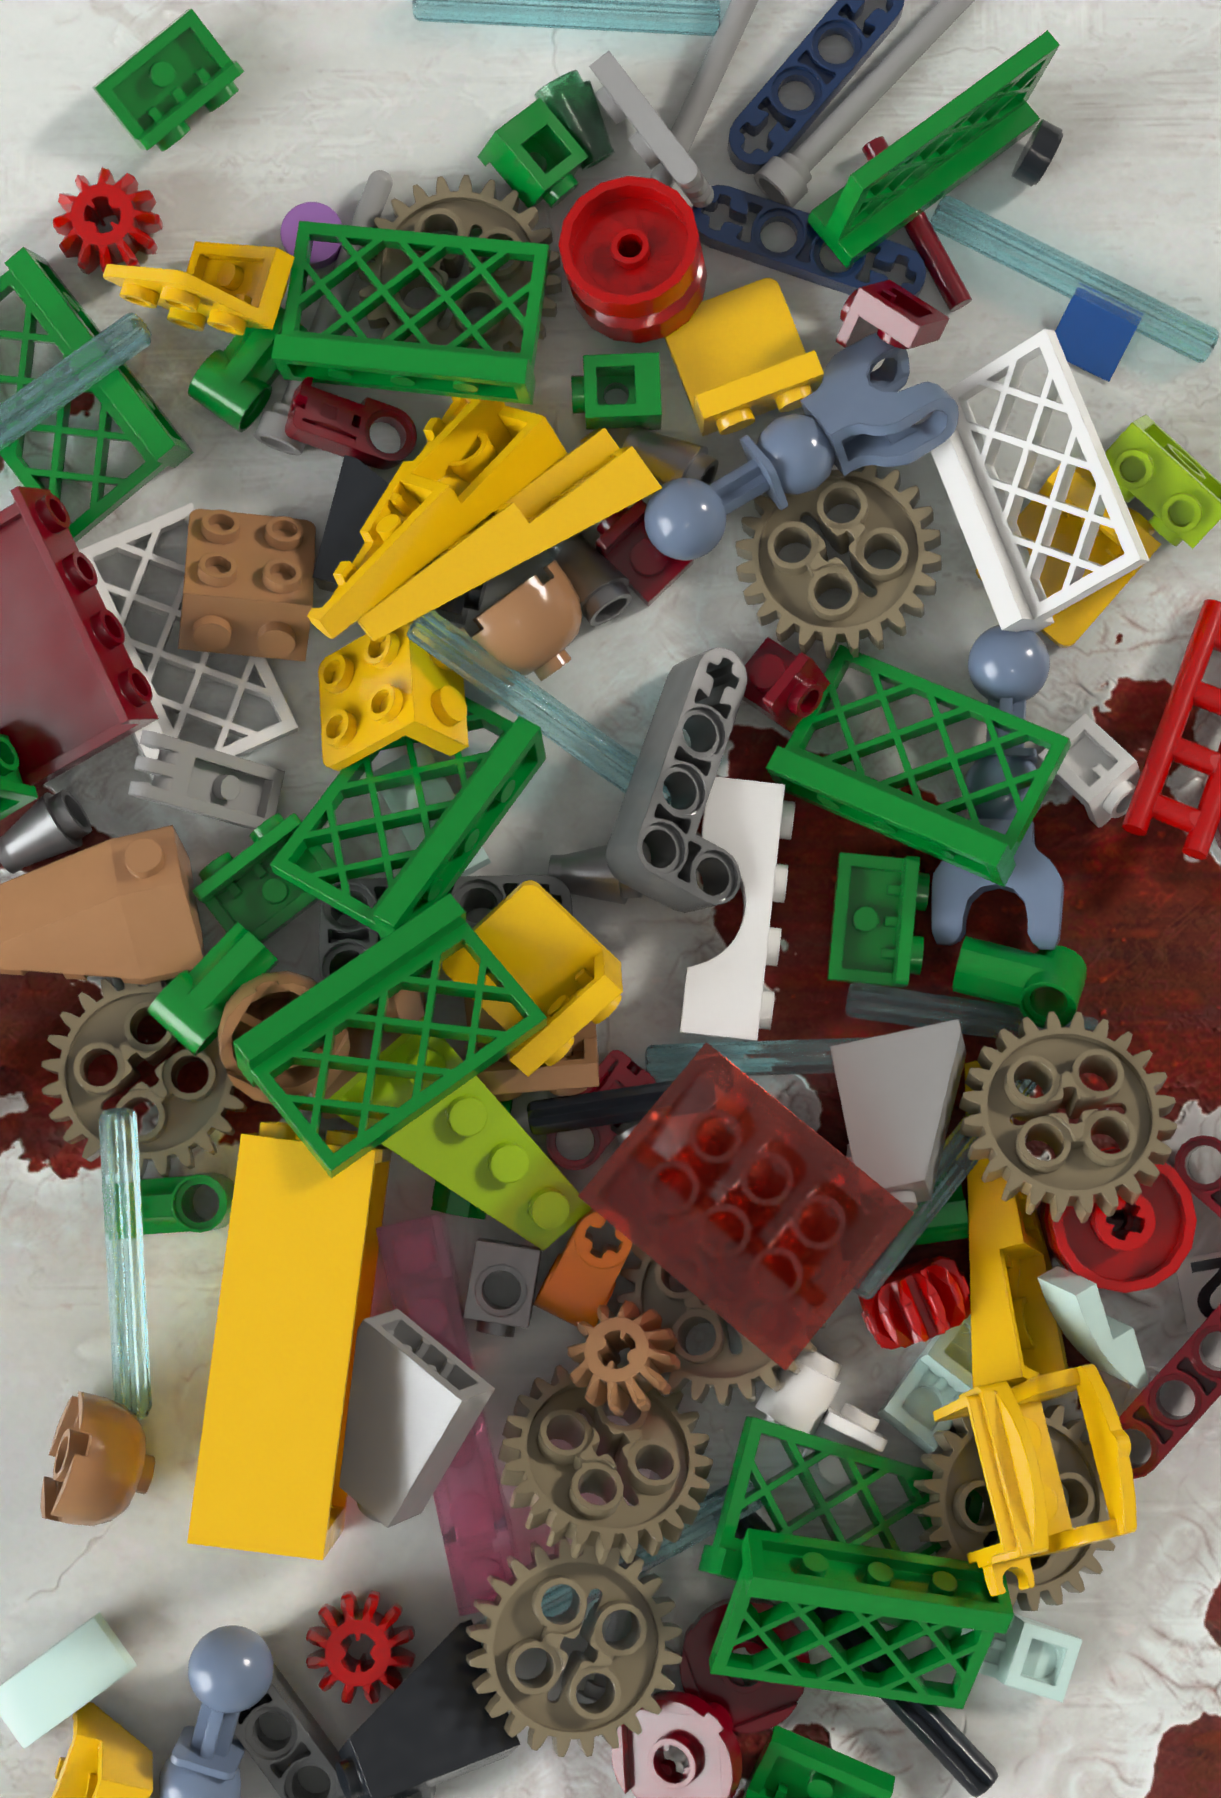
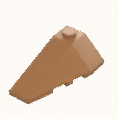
[0,825,206,985]

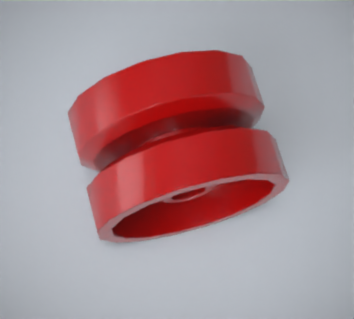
[558,176,708,344]
[1039,1147,1197,1293]

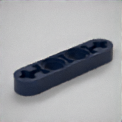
[728,0,904,175]
[692,185,926,297]

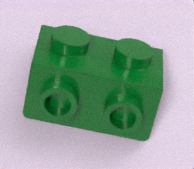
[92,9,244,152]
[192,813,337,944]
[827,852,930,988]
[743,1725,895,1798]

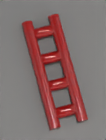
[1122,599,1221,860]

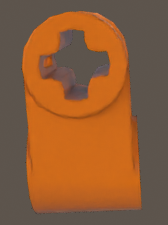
[533,1204,633,1327]

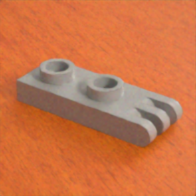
[589,51,714,208]
[128,730,285,830]

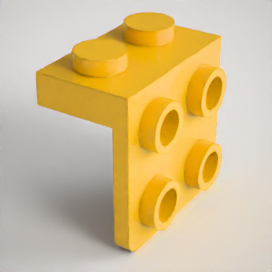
[103,241,295,335]
[664,278,824,437]
[976,464,1162,648]
[318,617,469,771]
[442,880,623,1077]

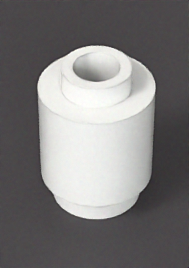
[755,1349,843,1435]

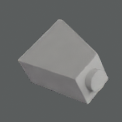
[830,1019,966,1216]
[339,1309,495,1528]

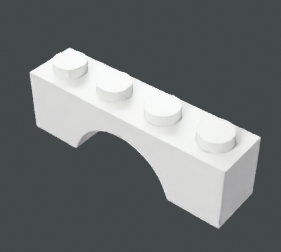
[679,777,795,1042]

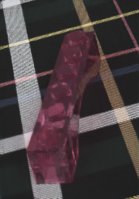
[376,1212,521,1617]

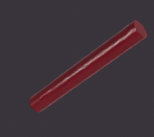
[862,136,972,312]

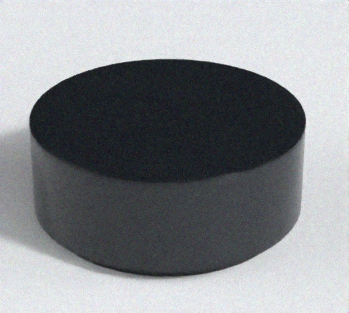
[1012,119,1063,187]

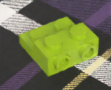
[1105,414,1221,549]

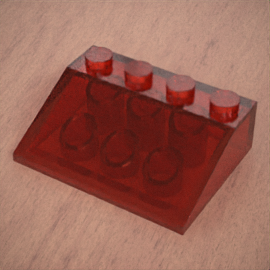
[578,1042,914,1371]

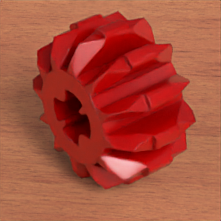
[53,167,163,275]
[858,1256,971,1350]
[306,1591,416,1704]

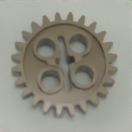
[357,175,562,353]
[735,465,942,659]
[41,978,248,1179]
[959,1011,1177,1223]
[617,1192,829,1406]
[498,1365,713,1564]
[913,1404,1116,1611]
[466,1536,682,1757]

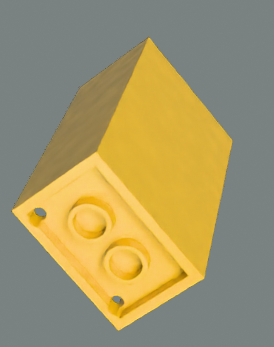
[186,1121,392,1560]

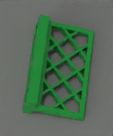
[807,30,1060,269]
[272,221,551,405]
[0,247,194,543]
[766,645,1071,887]
[270,697,546,940]
[233,893,547,1179]
[698,1416,983,1641]
[709,1528,1014,1709]

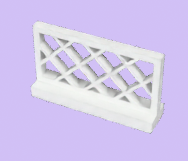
[919,328,1150,633]
[79,502,299,781]

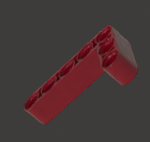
[1119,1135,1221,1479]

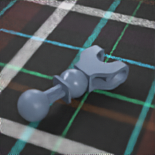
[644,333,959,560]
[931,625,1064,950]
[159,1625,274,1798]

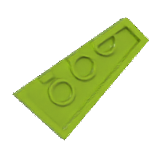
[329,1016,592,1251]

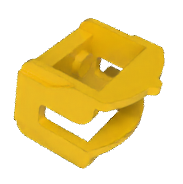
[932,1364,1137,1596]

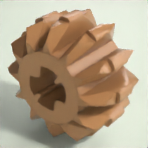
[567,1300,681,1416]

